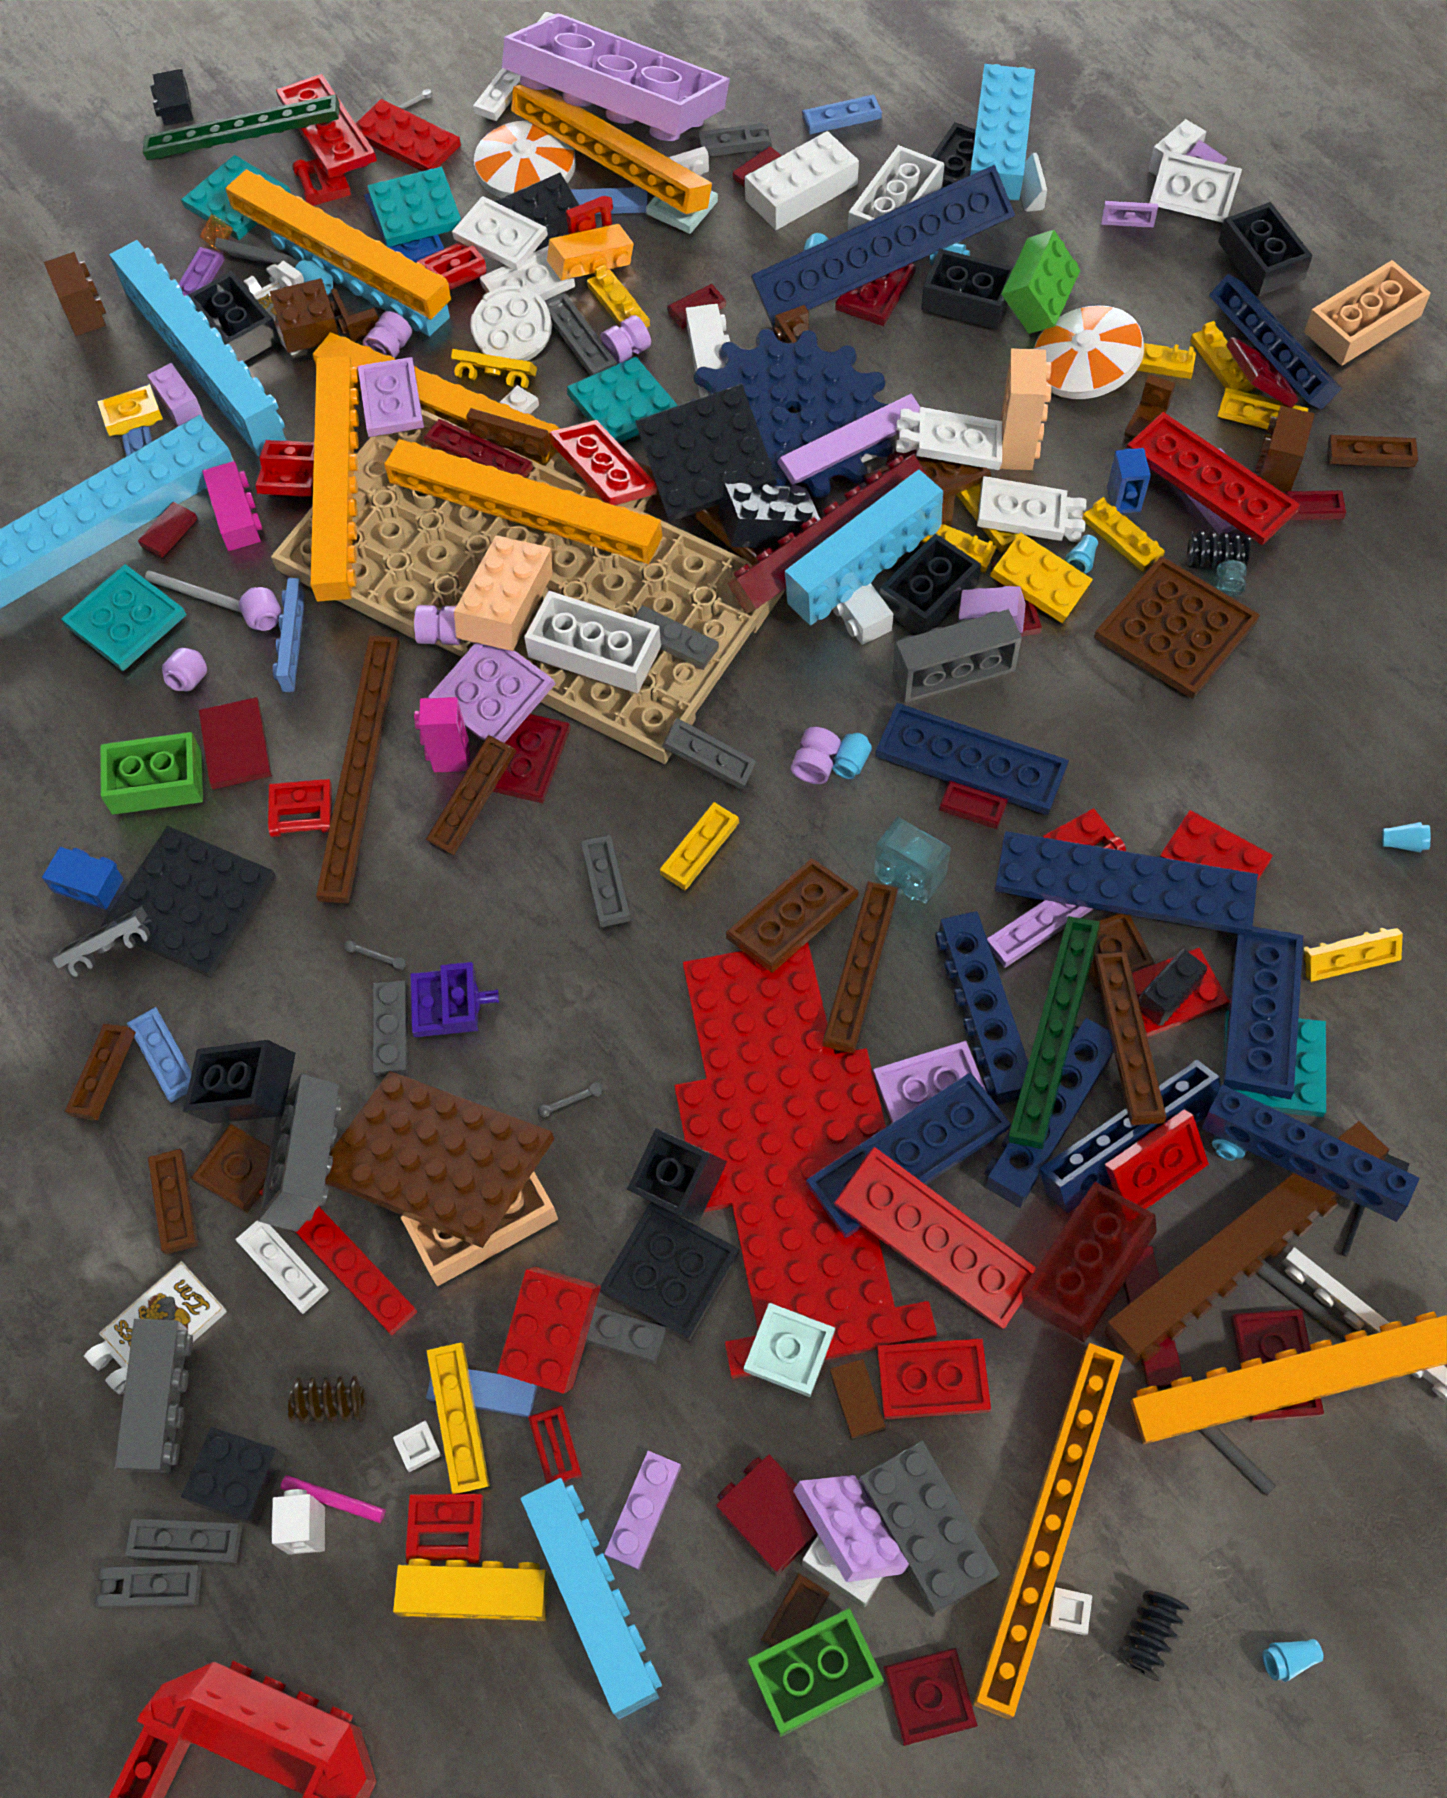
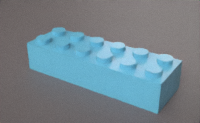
[970,64,1035,200]
[785,469,943,626]
[520,1478,662,1719]

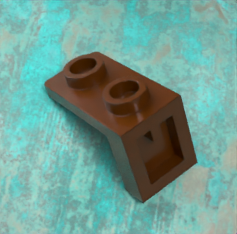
[329,288,379,343]
[773,305,809,343]
[1124,374,1176,439]

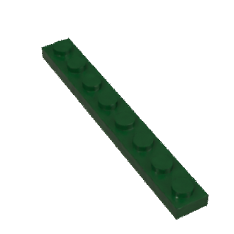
[143,94,340,160]
[1009,916,1100,1149]

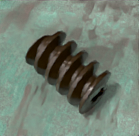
[288,1376,366,1424]

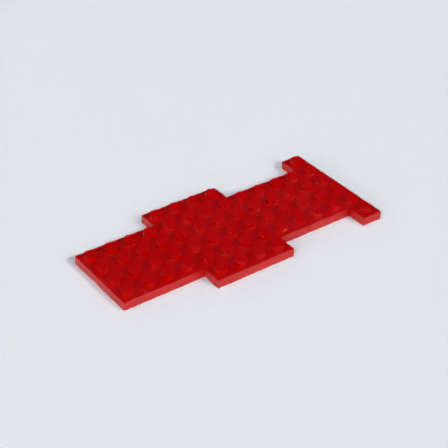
[674,942,937,1379]

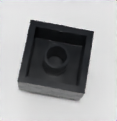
[627,1128,727,1223]
[181,1427,286,1527]

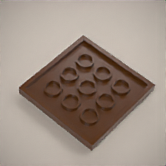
[1094,556,1260,699]

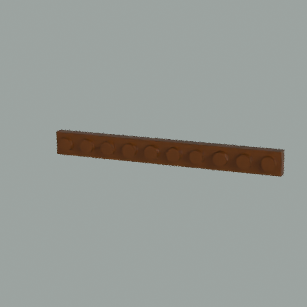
[316,635,400,904]

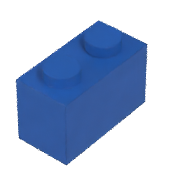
[1107,448,1151,513]
[42,847,124,910]

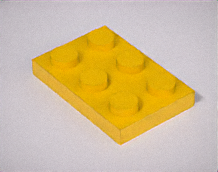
[990,532,1093,624]

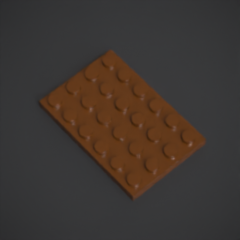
[325,1071,555,1248]

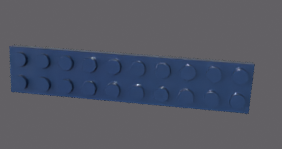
[751,164,1015,327]

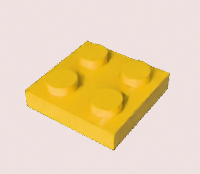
[97,385,163,436]

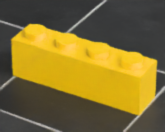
[393,1559,549,1621]

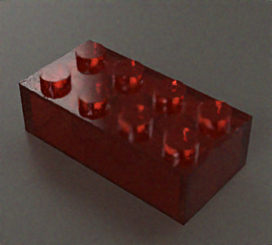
[1021,1182,1157,1343]

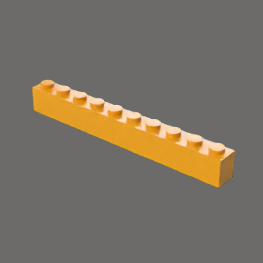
[511,84,712,214]
[225,169,451,320]
[312,332,561,466]
[311,355,360,601]
[384,439,662,564]
[1130,1311,1447,1445]
[973,1343,1124,1720]

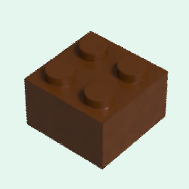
[44,252,106,336]
[269,278,339,353]
[1254,406,1315,492]

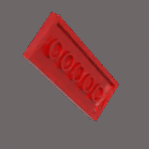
[276,74,377,178]
[1126,412,1300,545]
[833,1147,1042,1330]

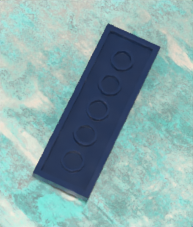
[875,703,1069,815]
[1223,926,1304,1100]
[806,1072,1011,1239]

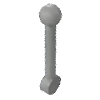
[398,89,432,109]

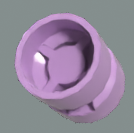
[363,311,412,358]
[601,315,651,364]
[414,605,462,645]
[790,727,841,784]

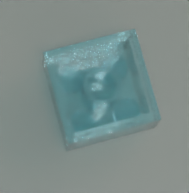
[874,816,951,904]

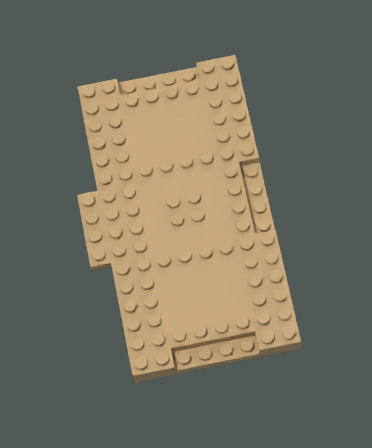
[271,409,784,764]

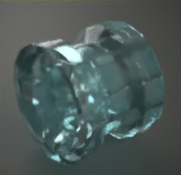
[1216,560,1247,597]

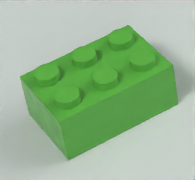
[1001,230,1080,334]
[101,732,203,815]
[747,1608,884,1737]

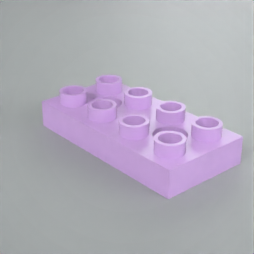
[502,13,730,141]

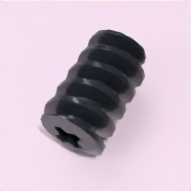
[1187,530,1251,571]
[1117,1590,1191,1681]

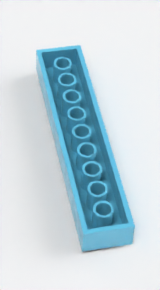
[109,240,286,456]
[0,415,233,609]

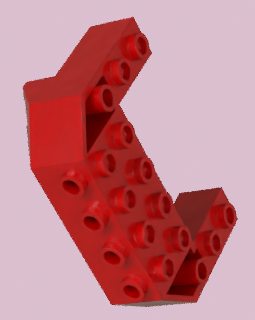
[109,1661,377,1798]

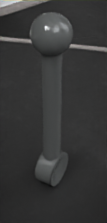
[344,940,406,971]
[538,1082,603,1118]

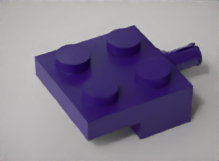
[410,962,500,1037]

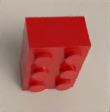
[497,1266,601,1394]

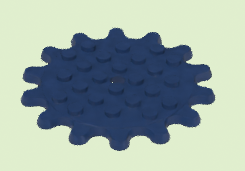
[690,329,893,498]

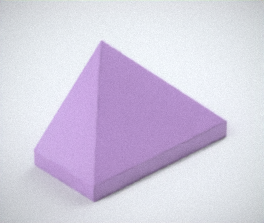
[1101,201,1158,227]

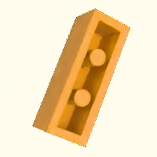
[547,224,634,281]

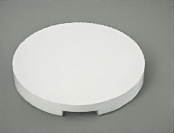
[471,285,552,361]

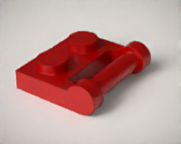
[292,159,351,206]
[566,196,613,234]
[268,779,332,837]
[1043,808,1126,851]
[406,1494,484,1564]

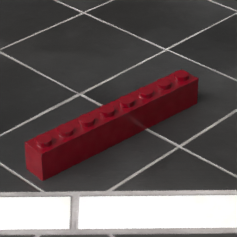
[727,454,928,613]

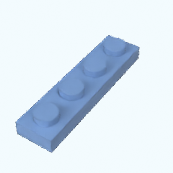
[273,578,305,692]

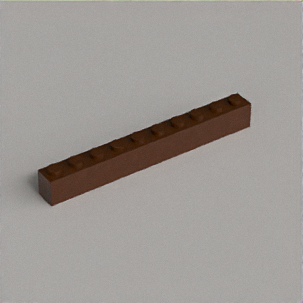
[1104,1121,1390,1365]

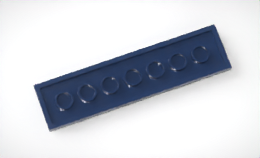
[995,831,1258,936]

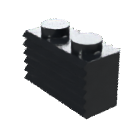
[150,69,194,126]
[1138,949,1207,1026]

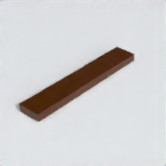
[822,881,898,1054]
[1093,952,1166,1125]

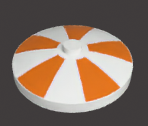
[474,120,576,198]
[1034,306,1144,399]

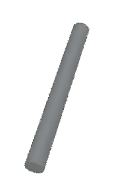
[145,570,241,613]

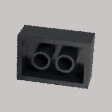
[1218,202,1313,296]
[921,248,1014,330]
[188,271,280,361]
[718,483,819,549]
[879,533,981,635]
[183,1040,296,1124]

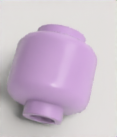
[239,587,282,631]
[162,648,207,692]

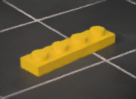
[427,1342,490,1494]

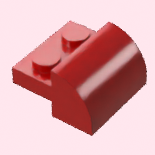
[417,242,487,291]
[255,440,314,497]

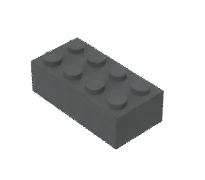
[892,609,1022,703]
[258,1073,341,1232]
[114,1319,193,1474]
[859,1441,1000,1617]

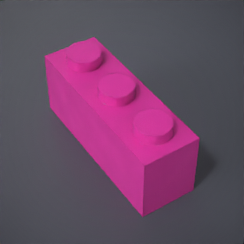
[202,461,263,551]
[414,697,471,772]

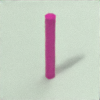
[280,1475,386,1523]

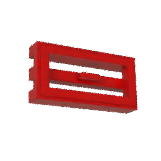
[528,1406,583,1484]

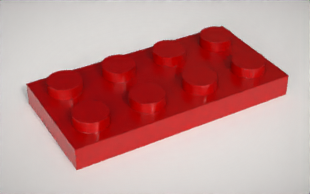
[356,99,461,171]
[549,420,657,506]

